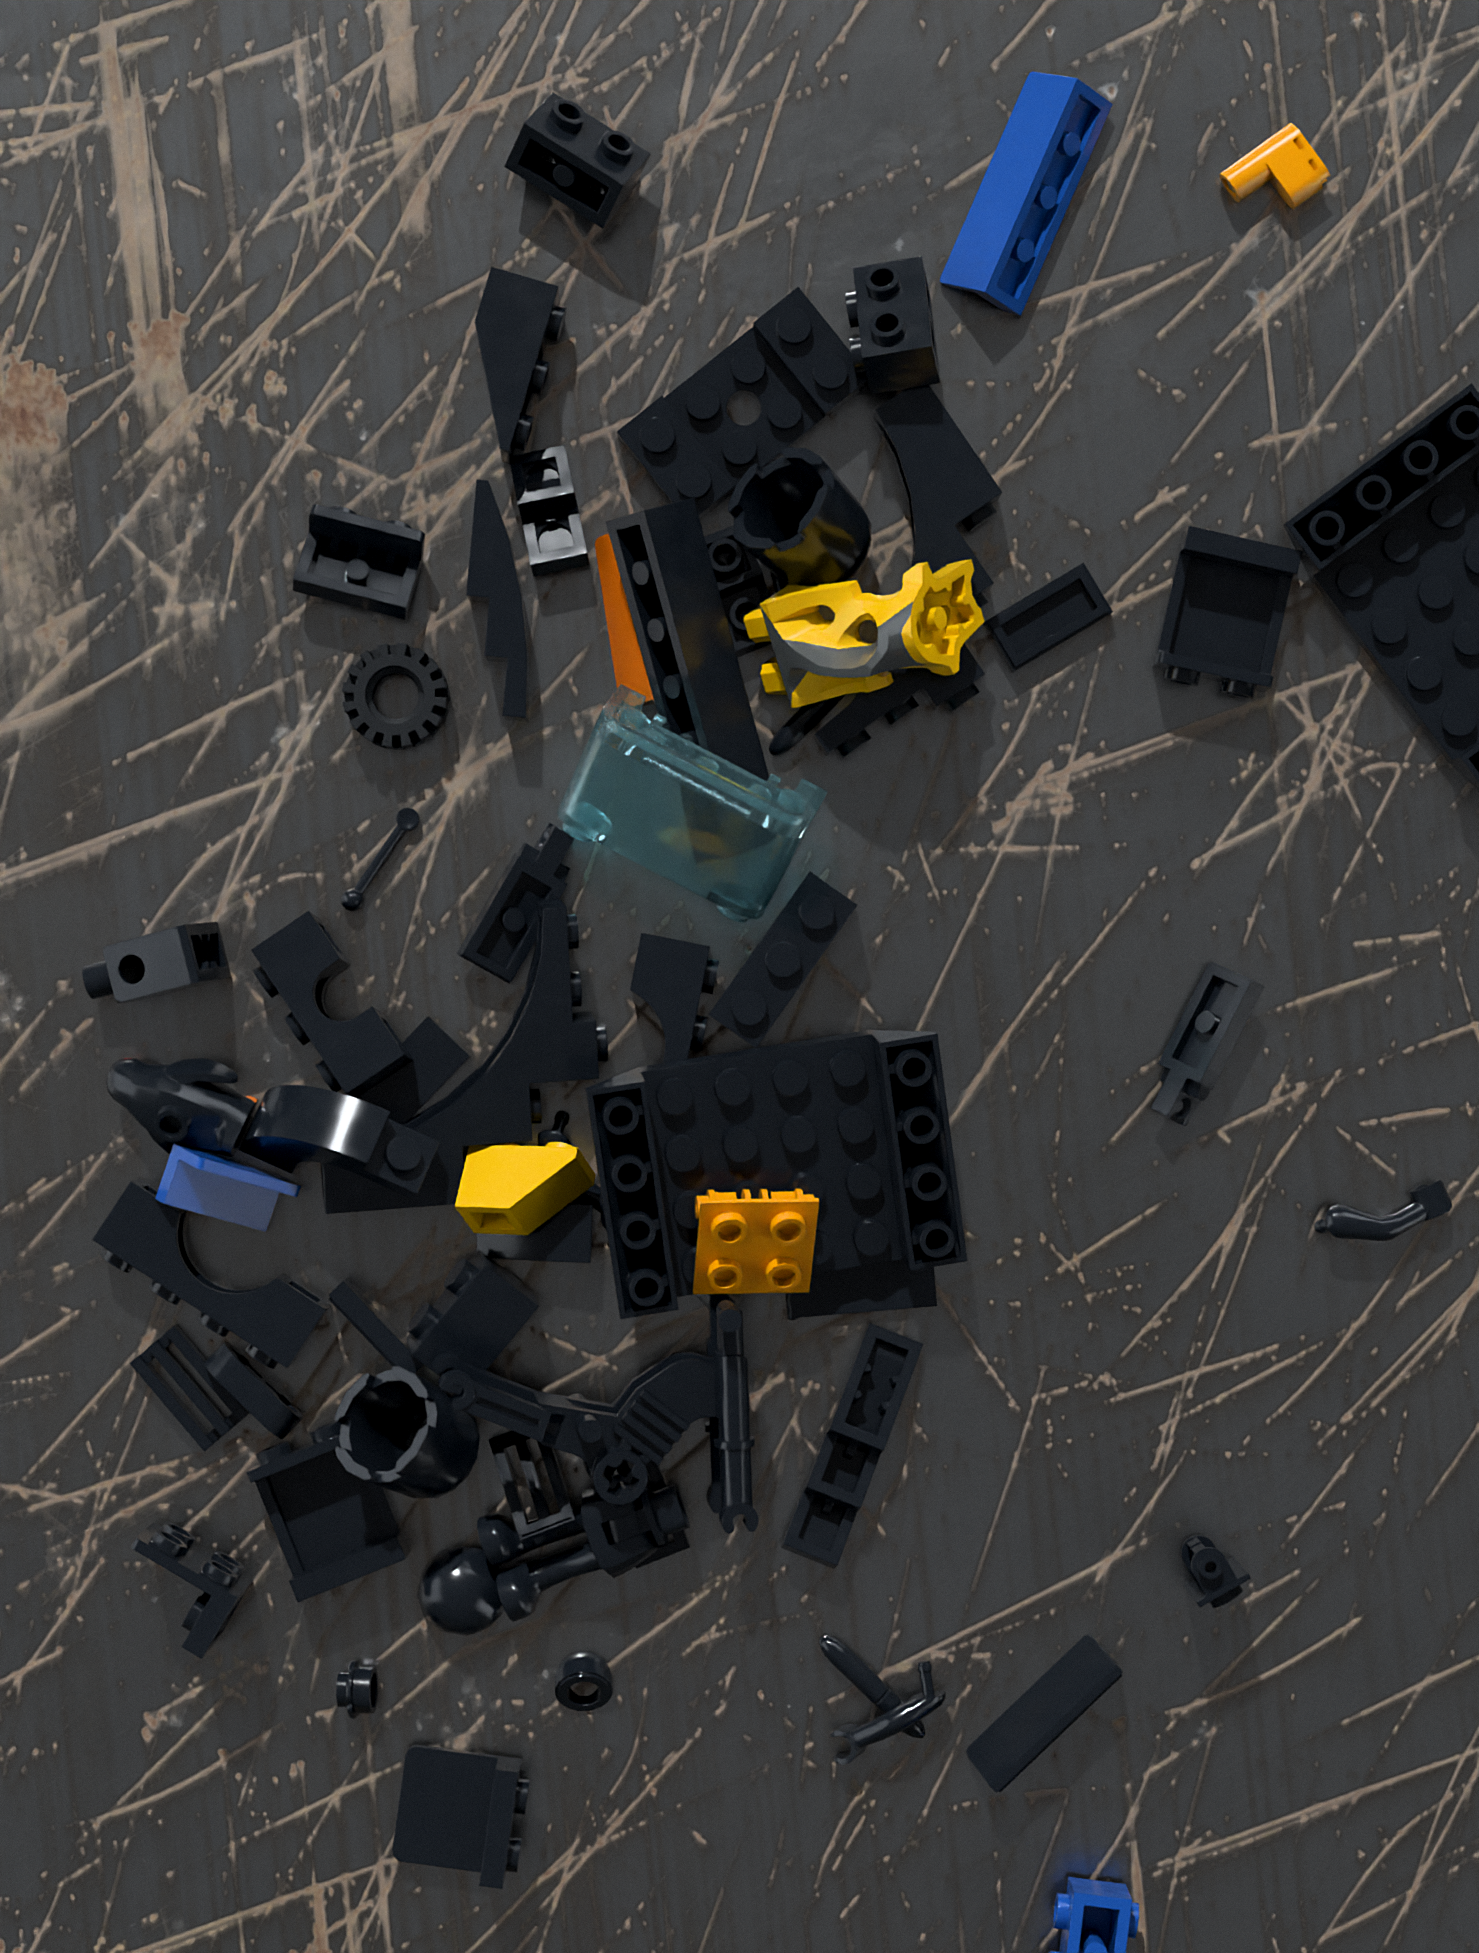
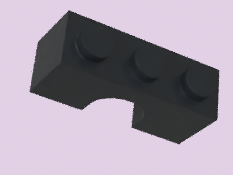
[708,872,857,1048]
[251,911,413,1098]

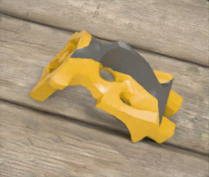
[744,559,985,708]

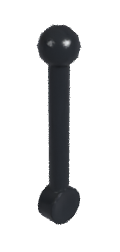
[341,808,420,911]

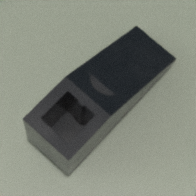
[475,267,567,464]

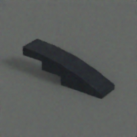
[466,479,530,722]
[781,1323,923,1569]

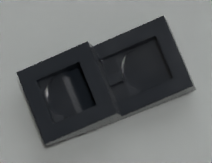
[510,445,590,577]
[476,1203,593,1263]

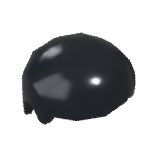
[417,1546,504,1636]

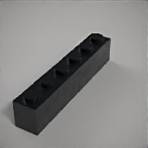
[606,498,786,861]

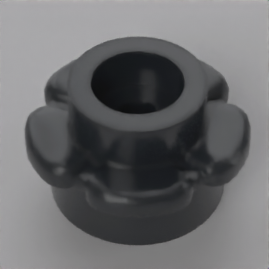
[336,1661,378,1719]

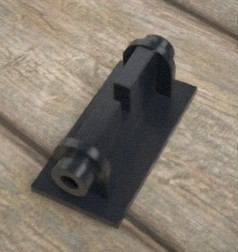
[1181,1535,1251,1608]

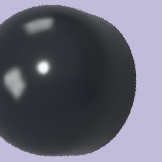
[555,1651,613,1711]

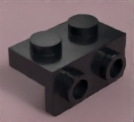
[293,504,425,619]

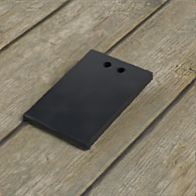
[785,1259,937,1321]

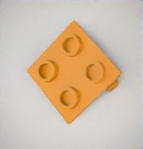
[693,1188,819,1294]

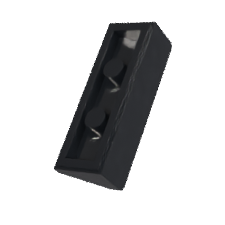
[966,1634,1123,1793]

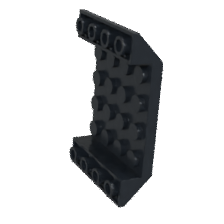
[1283,383,1479,791]
[585,1030,968,1319]

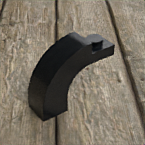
[239,1085,440,1199]

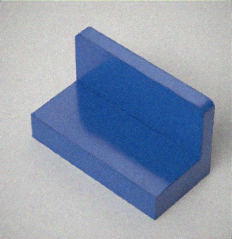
[155,1144,301,1232]

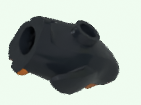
[106,1058,258,1157]

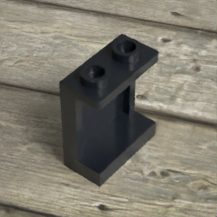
[1152,526,1303,699]
[246,1421,411,1602]

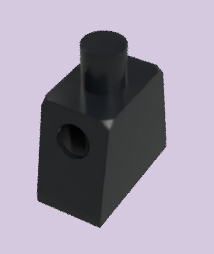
[82,922,232,1004]

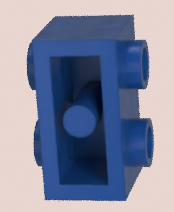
[1049,1877,1139,1953]

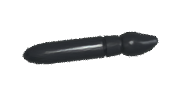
[769,695,845,756]
[819,1635,926,1738]

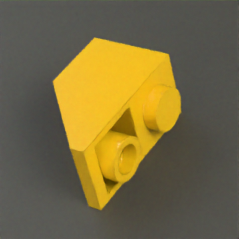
[455,1142,596,1235]

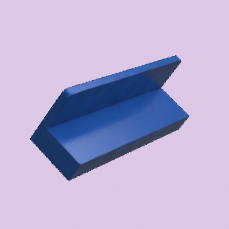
[940,72,1113,316]

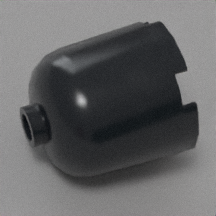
[728,447,871,586]
[335,1366,480,1499]

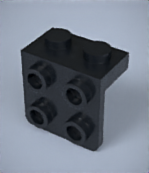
[392,1745,530,1889]

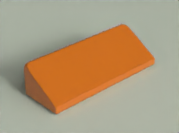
[595,533,655,709]

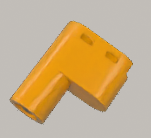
[1219,123,1331,209]

